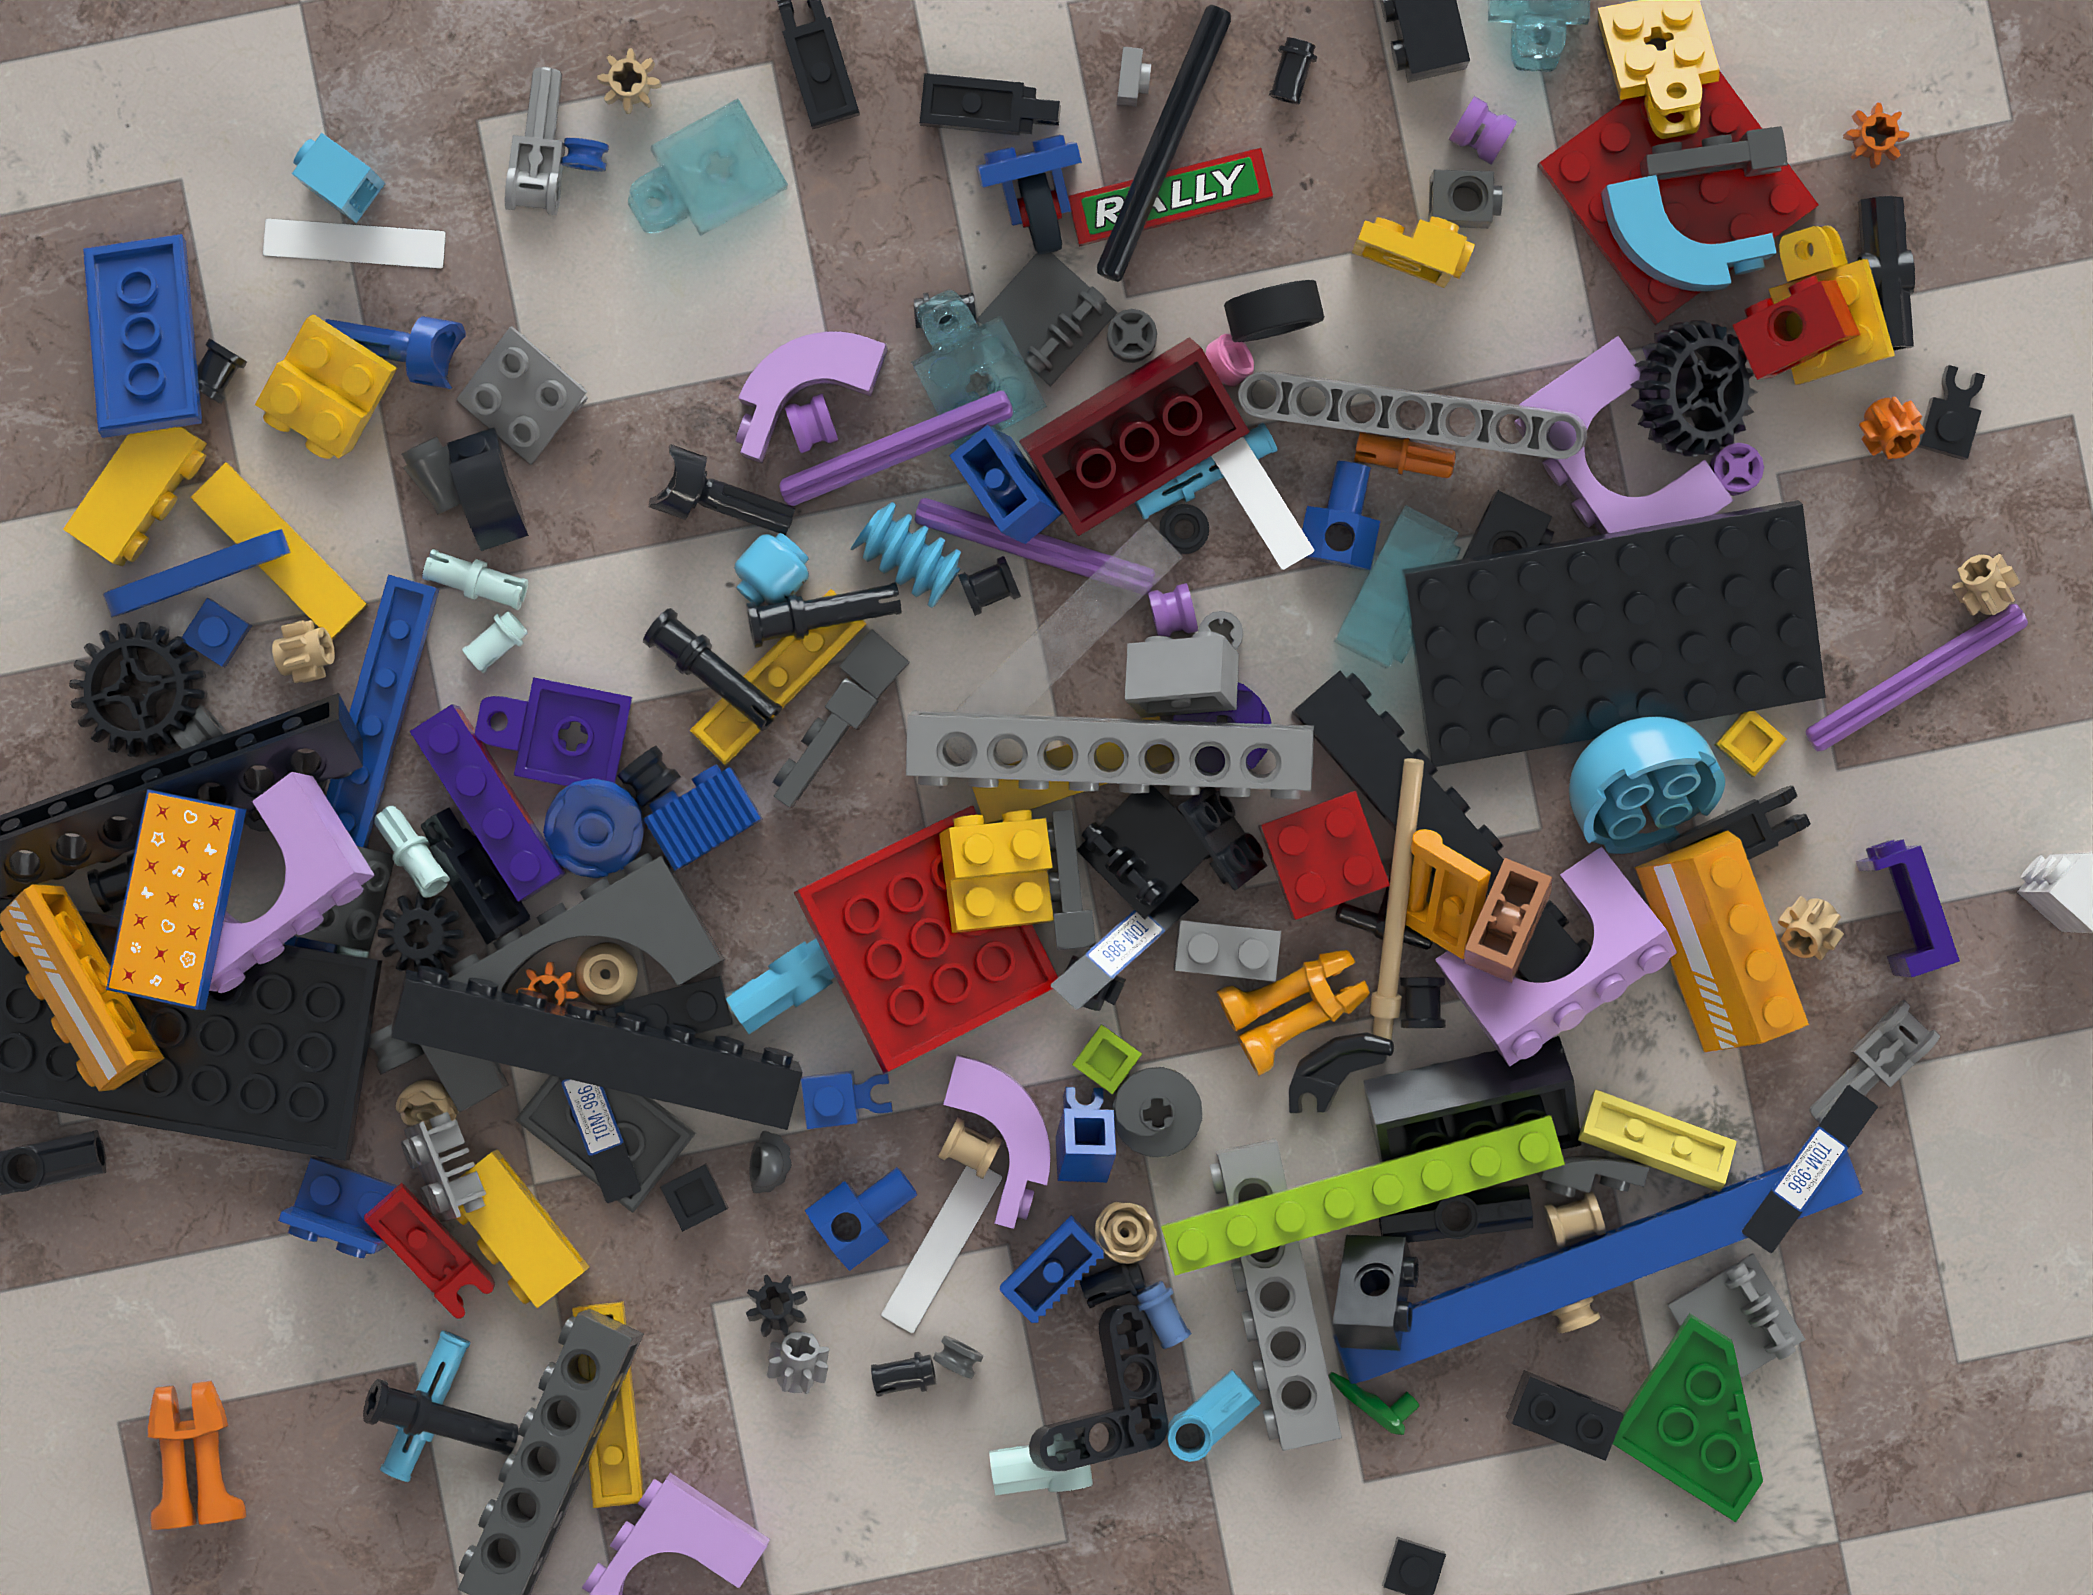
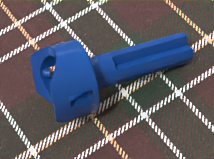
[325,316,466,389]

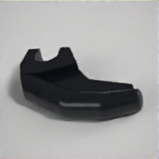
[1289,1032,1394,1113]

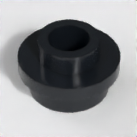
[1159,504,1209,554]

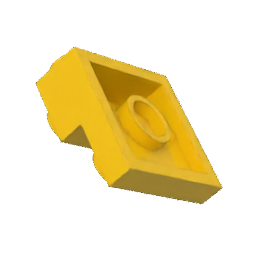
[1351,216,1475,288]
[255,314,398,459]
[939,810,1054,933]

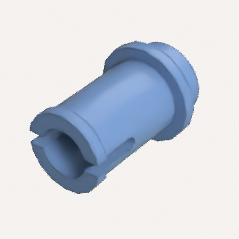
[1136,1281,1192,1349]

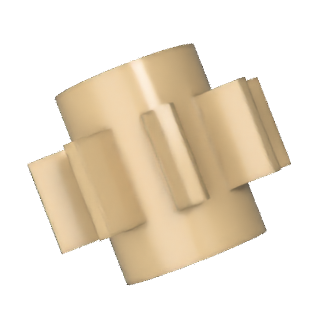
[597,48,662,114]
[1952,554,2020,615]
[272,620,335,683]
[1777,896,1844,960]

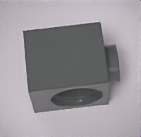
[1428,169,1503,229]

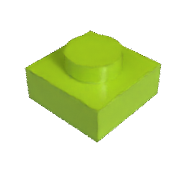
[1072,1024,1142,1095]

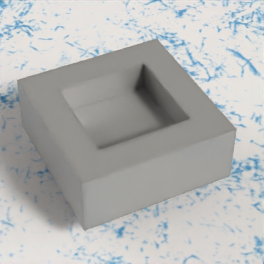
[1117,47,1151,107]

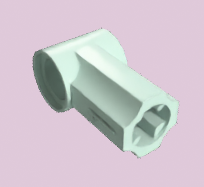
[989,1440,1093,1495]

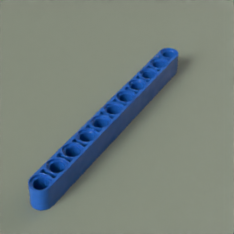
[1333,1151,1863,1384]

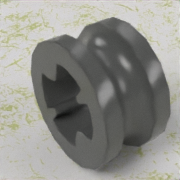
[933,1336,984,1379]

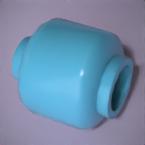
[734,533,809,607]

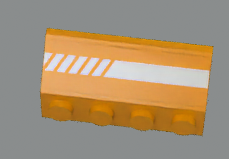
[1634,830,1809,1052]
[0,884,164,1091]

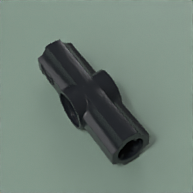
[1857,196,1915,351]
[0,1130,106,1196]
[1379,1184,1533,1243]

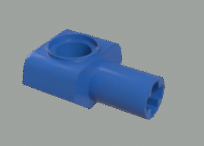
[1302,461,1381,570]
[805,1167,918,1271]

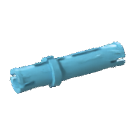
[1134,423,1278,520]
[380,1330,471,1482]

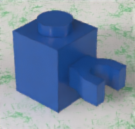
[801,1071,893,1129]
[1056,1087,1116,1183]

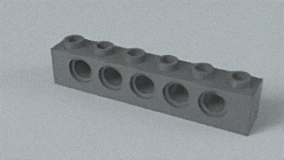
[458,1309,644,1595]

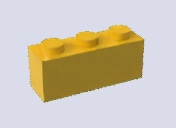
[63,426,207,567]
[456,1149,590,1309]

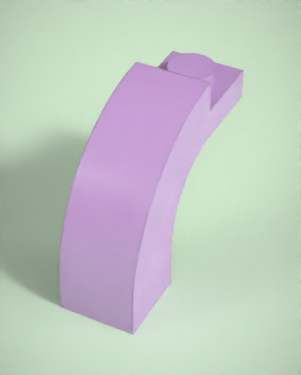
[736,332,888,463]
[943,1054,1050,1229]

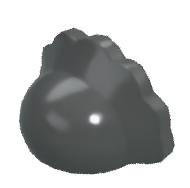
[749,1131,792,1193]

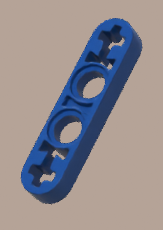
[103,529,291,618]

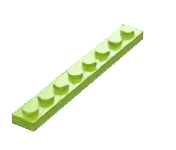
[1161,1115,1565,1276]

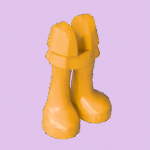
[1216,950,1370,1076]

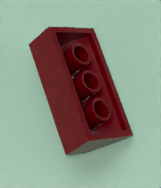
[1019,337,1250,536]

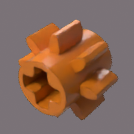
[1843,103,1910,168]
[1859,396,1925,459]
[516,962,581,1007]

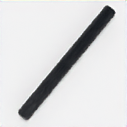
[1097,5,1231,282]

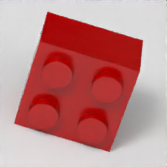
[1258,790,1390,920]

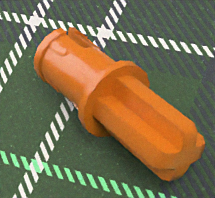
[1354,432,1456,478]

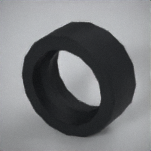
[1224,280,1325,342]

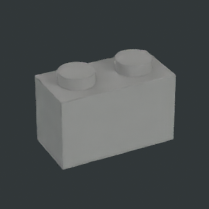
[1125,631,1239,718]
[1174,920,1281,982]

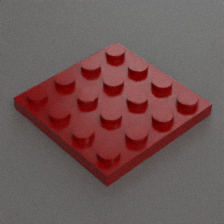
[1537,72,1819,326]
[793,805,1058,1074]

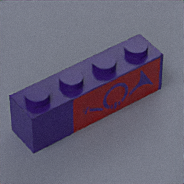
[410,704,567,902]

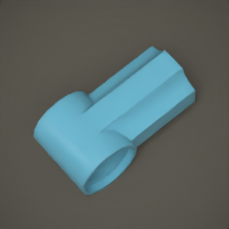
[1167,1370,1261,1462]

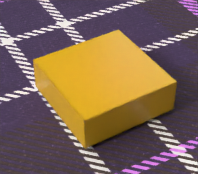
[1714,711,1787,777]

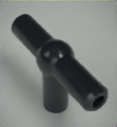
[1335,878,1433,950]

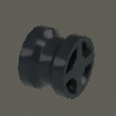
[617,745,681,807]

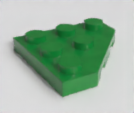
[1613,1313,1763,1522]

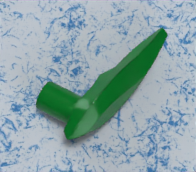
[1328,1372,1420,1435]

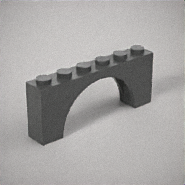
[421,853,725,1112]

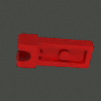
[364,1183,495,1319]

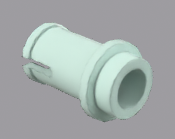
[462,611,528,673]

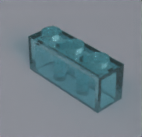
[1333,505,1461,669]

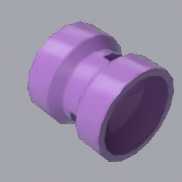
[1449,96,1517,165]

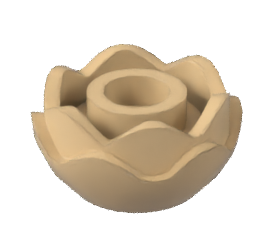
[575,942,638,1006]
[396,1080,459,1130]
[1094,1202,1157,1264]

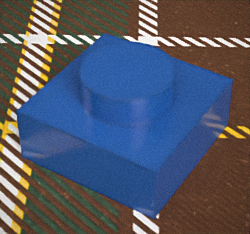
[182,598,252,668]

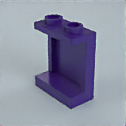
[1856,839,1960,978]

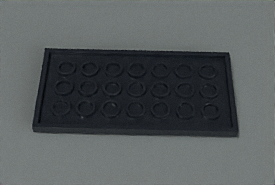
[1402,500,1826,767]
[0,897,383,1161]

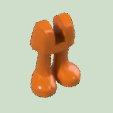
[148,1381,246,1530]

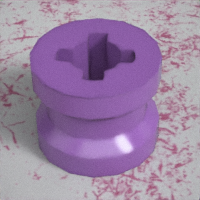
[784,394,839,453]
[1709,443,1764,496]
[1148,583,1198,637]

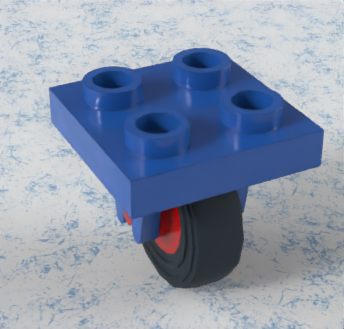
[976,135,1082,255]

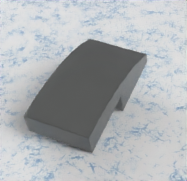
[1536,1155,1649,1197]

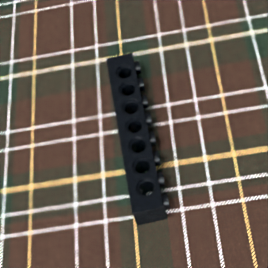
[0,693,363,898]

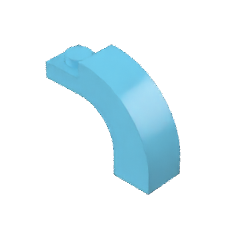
[1601,175,1777,291]

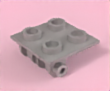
[456,326,588,465]
[401,1112,486,1222]
[1668,1253,1806,1378]

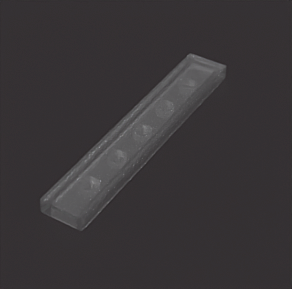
[947,521,1184,763]

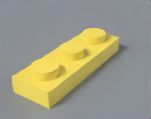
[1578,1089,1737,1192]

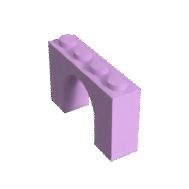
[1514,336,1733,535]
[209,772,375,993]
[1435,846,1677,1067]
[582,1473,770,1595]

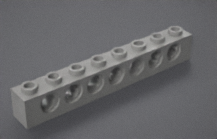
[906,711,1314,799]

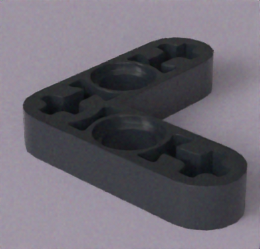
[1029,1305,1168,1471]

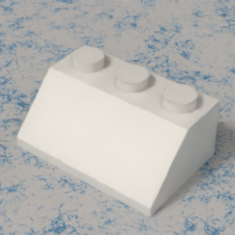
[2017,852,2093,933]

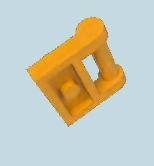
[1405,829,1491,960]

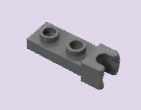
[1640,126,1788,180]
[772,678,879,808]
[1047,809,1096,950]

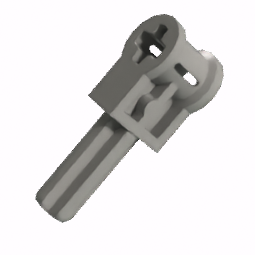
[505,67,565,215]
[1809,1000,1940,1123]

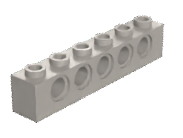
[1210,1139,1342,1451]

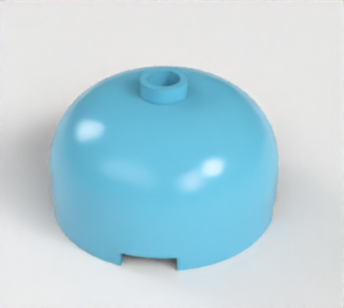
[1569,717,1725,854]

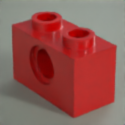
[1732,276,1861,380]

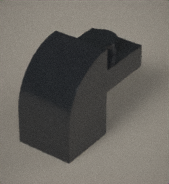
[447,427,529,551]

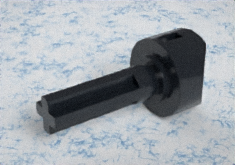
[648,444,795,536]

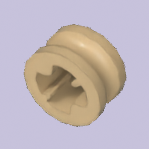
[1550,1296,1600,1333]

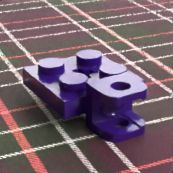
[475,677,633,786]

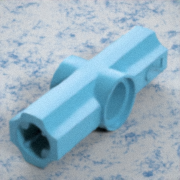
[726,938,835,1034]

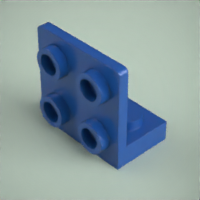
[278,1157,397,1259]

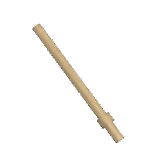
[1370,758,1424,1040]

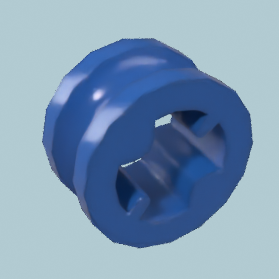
[561,138,609,172]

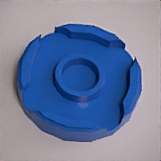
[543,778,645,879]

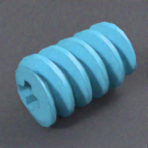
[851,502,961,608]

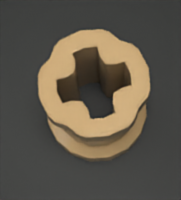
[938,1117,1003,1179]
[1544,1191,1606,1249]

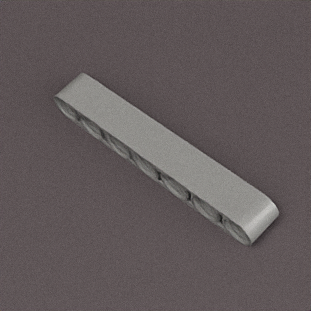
[1238,371,1587,459]

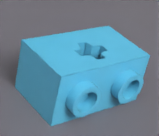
[292,132,385,224]

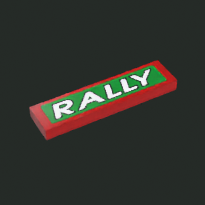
[1068,148,1273,247]

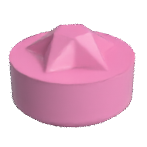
[1206,334,1254,386]

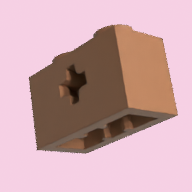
[1465,858,1552,983]

